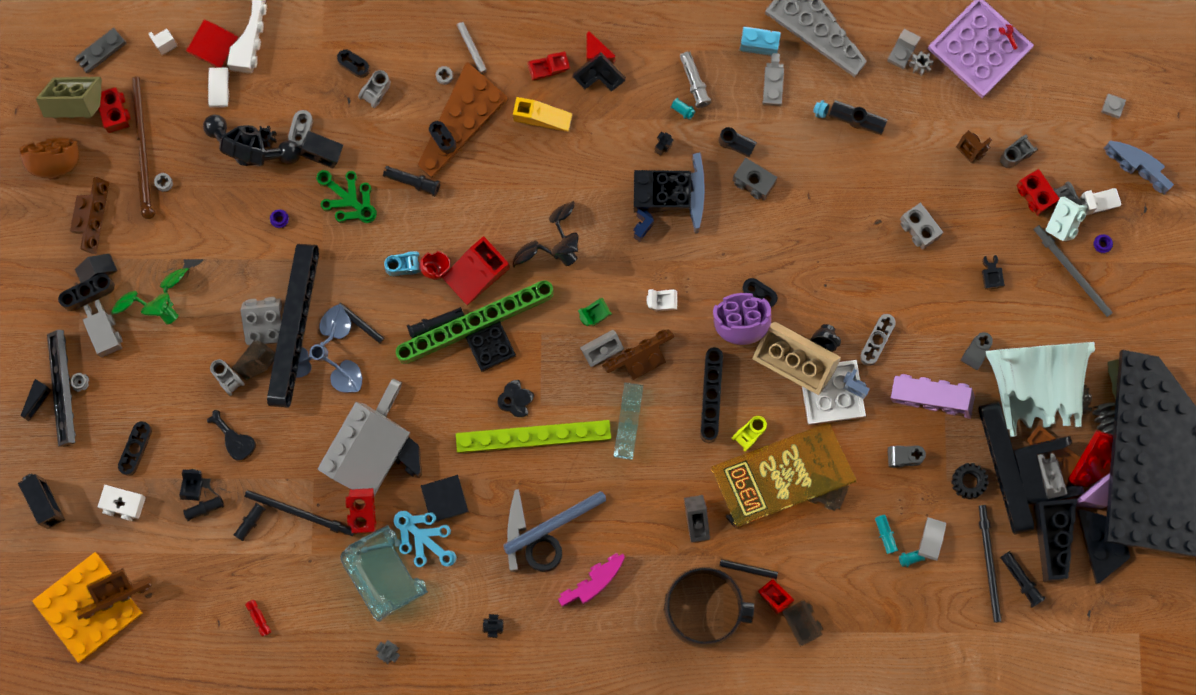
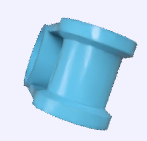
[384,251,421,276]

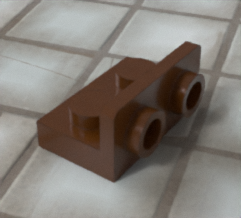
[956,130,992,163]

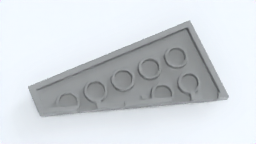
[765,0,867,77]

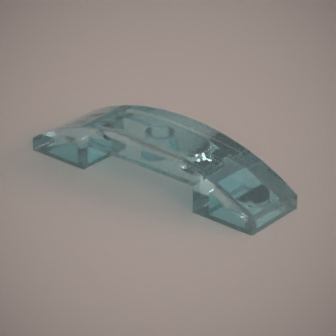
[614,383,644,460]

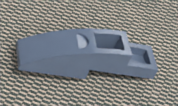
[1104,141,1174,194]

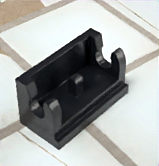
[299,131,343,169]

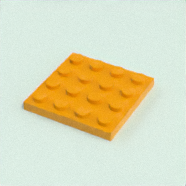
[32,552,143,663]

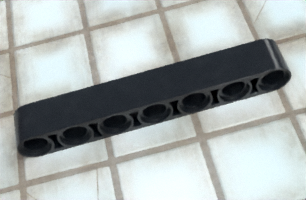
[978,401,1034,535]

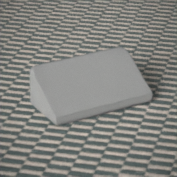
[580,330,624,367]

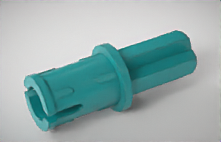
[875,515,898,554]

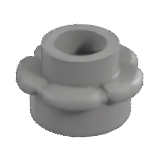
[70,373,89,391]

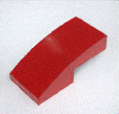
[527,51,570,81]

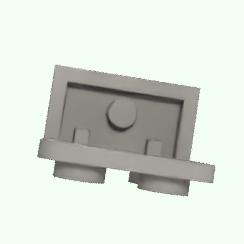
[240,297,282,345]

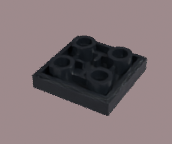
[465,321,516,372]
[421,475,469,523]

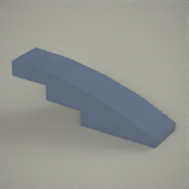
[689,153,705,234]

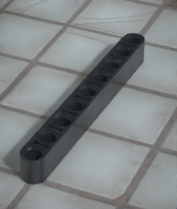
[267,244,319,408]

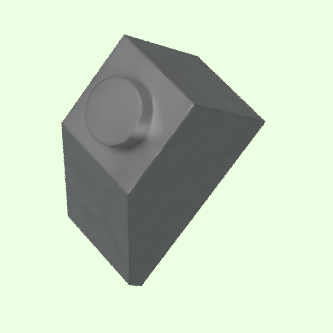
[684,495,710,543]

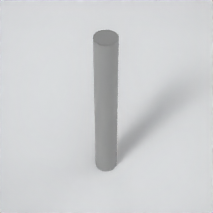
[457,22,487,74]

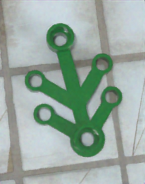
[316,170,377,223]

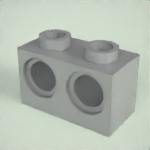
[900,202,944,250]

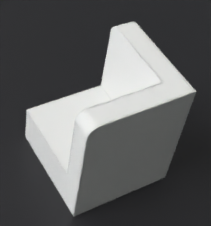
[148,29,178,55]

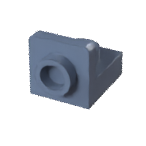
[843,369,869,399]

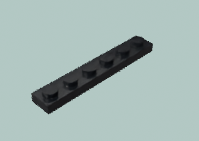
[47,330,76,447]

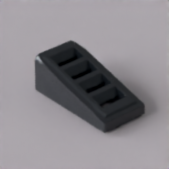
[20,379,51,421]

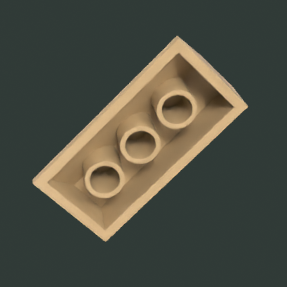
[752,322,841,395]

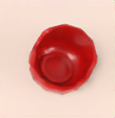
[419,251,450,280]

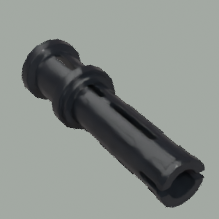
[383,165,441,197]
[406,307,464,339]
[1000,551,1046,608]

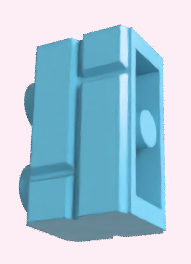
[740,27,781,56]

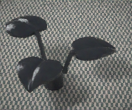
[513,201,579,267]

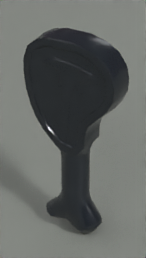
[207,410,256,461]

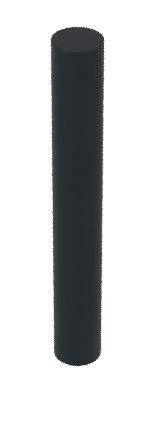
[339,303,385,344]
[719,559,778,579]

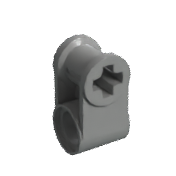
[358,70,391,108]
[210,359,245,396]

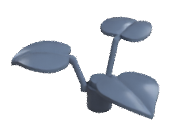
[296,304,362,392]

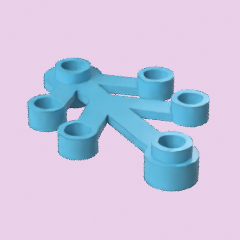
[394,511,457,567]

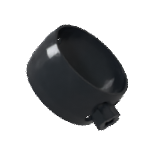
[664,567,754,648]

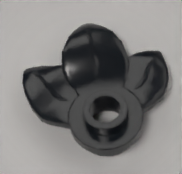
[497,380,535,417]

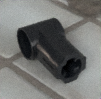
[718,127,757,157]

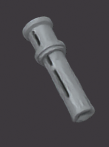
[680,52,712,108]

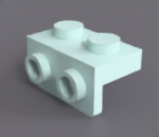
[1045,197,1088,241]

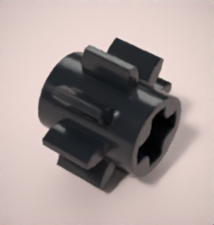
[259,125,277,149]
[483,614,504,638]

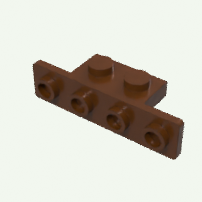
[70,177,109,254]
[602,329,675,380]
[77,568,152,620]

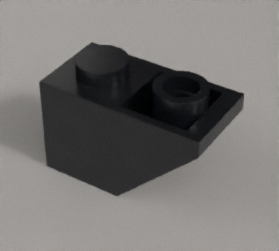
[395,437,422,478]

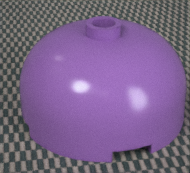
[713,293,771,345]

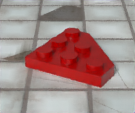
[1068,431,1113,487]

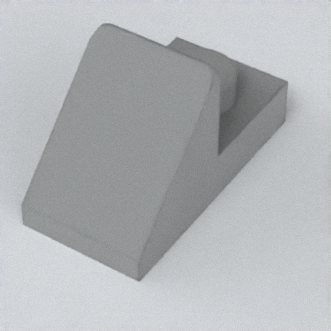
[887,29,921,70]

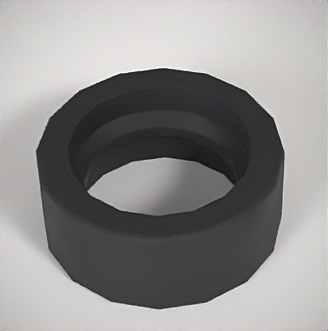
[525,534,562,572]

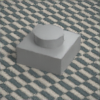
[1101,94,1126,119]

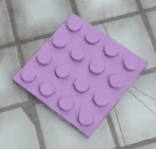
[927,0,1034,98]

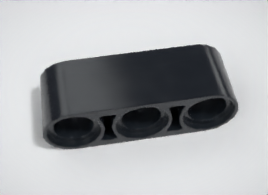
[58,274,115,311]

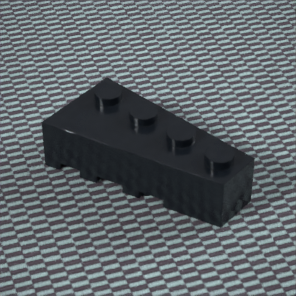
[1034,499,1078,583]

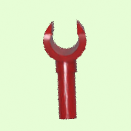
[999,24,1018,50]

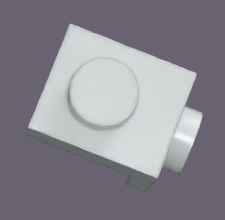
[647,289,677,312]

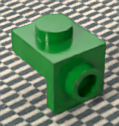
[578,298,612,327]

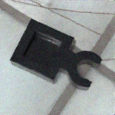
[982,255,1005,290]

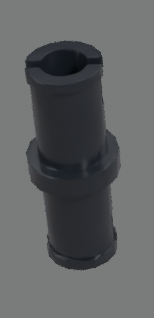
[183,495,224,521]
[233,503,266,541]

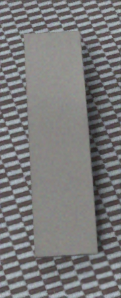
[507,489,527,572]

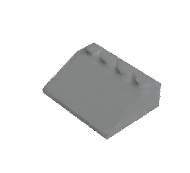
[318,402,410,496]

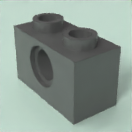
[732,158,778,200]

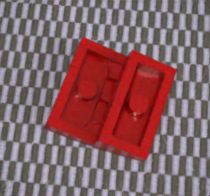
[186,19,238,68]

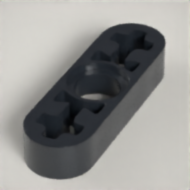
[118,421,152,476]

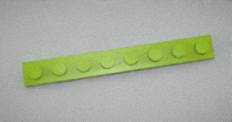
[456,420,611,453]

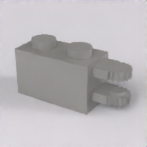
[83,299,123,358]

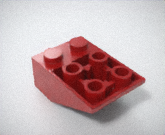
[442,236,510,306]

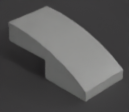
[918,517,946,561]

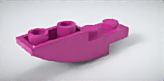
[558,553,625,607]

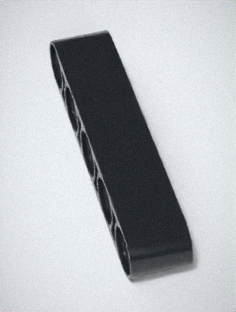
[700,347,723,443]

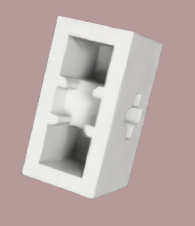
[98,485,146,521]

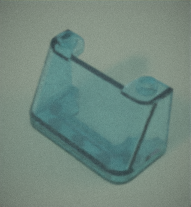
[340,525,428,622]

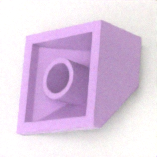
[1077,473,1110,509]

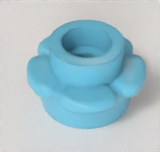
[814,100,829,118]

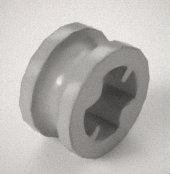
[436,66,453,85]
[154,173,173,192]

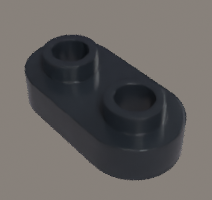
[742,278,778,308]

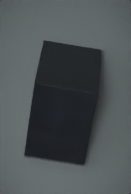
[75,253,118,282]

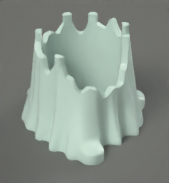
[986,342,1095,437]

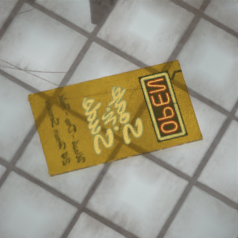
[711,422,856,527]

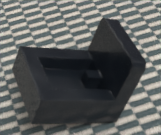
[179,469,204,501]

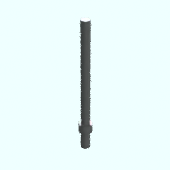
[1033,225,1113,317]

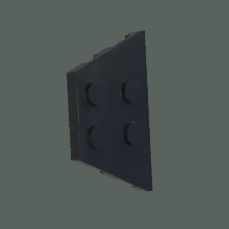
[1077,509,1131,584]

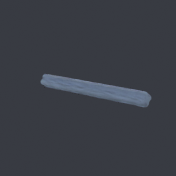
[503,491,606,555]

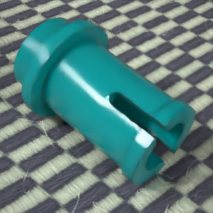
[671,98,696,120]
[899,550,925,568]

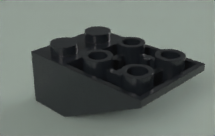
[634,170,691,213]

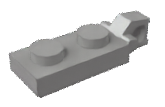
[763,53,784,106]

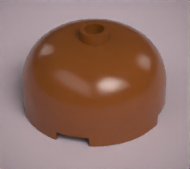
[20,137,79,180]

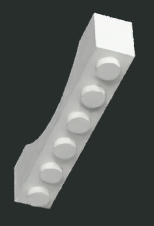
[227,0,267,73]

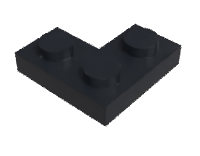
[573,52,626,92]

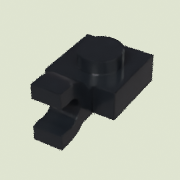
[655,131,674,156]

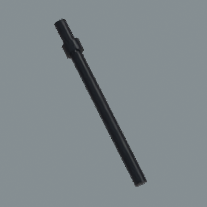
[244,490,355,537]
[978,505,1002,623]

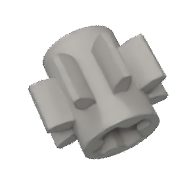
[909,51,934,76]

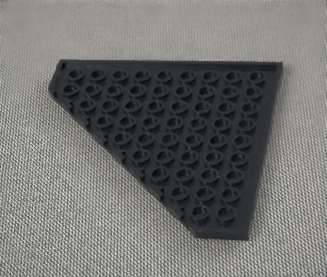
[1105,350,1196,558]

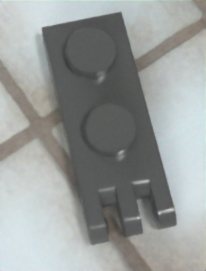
[75,28,127,73]

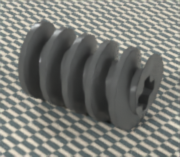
[1092,403,1115,435]

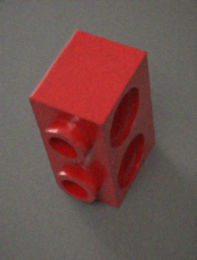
[99,87,131,133]
[1017,169,1059,216]
[345,488,377,533]

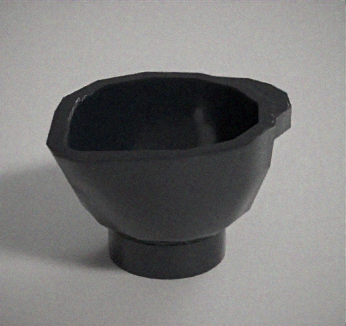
[810,324,841,352]

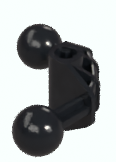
[203,114,301,166]

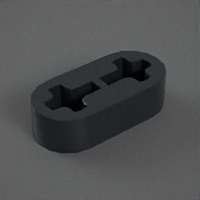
[337,49,370,78]
[429,121,457,154]

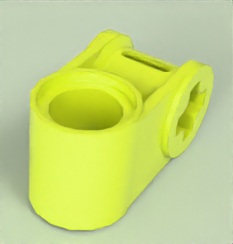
[731,416,767,452]

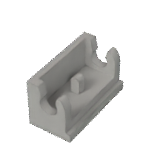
[1037,453,1067,499]

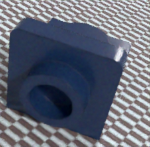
[633,209,654,242]

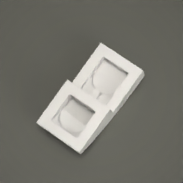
[208,68,229,108]

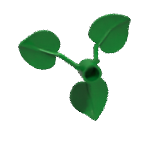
[111,267,190,325]

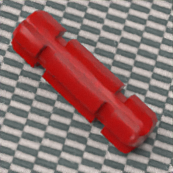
[245,600,271,637]

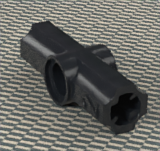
[829,100,888,136]

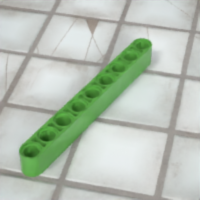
[396,280,553,364]

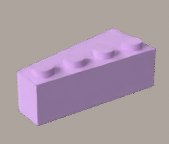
[891,374,975,419]

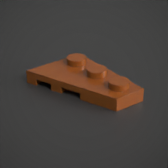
[1027,425,1080,486]

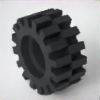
[951,463,989,499]

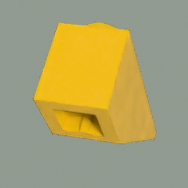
[513,97,572,132]

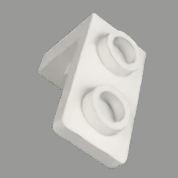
[1079,188,1121,215]

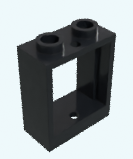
[18,474,65,529]

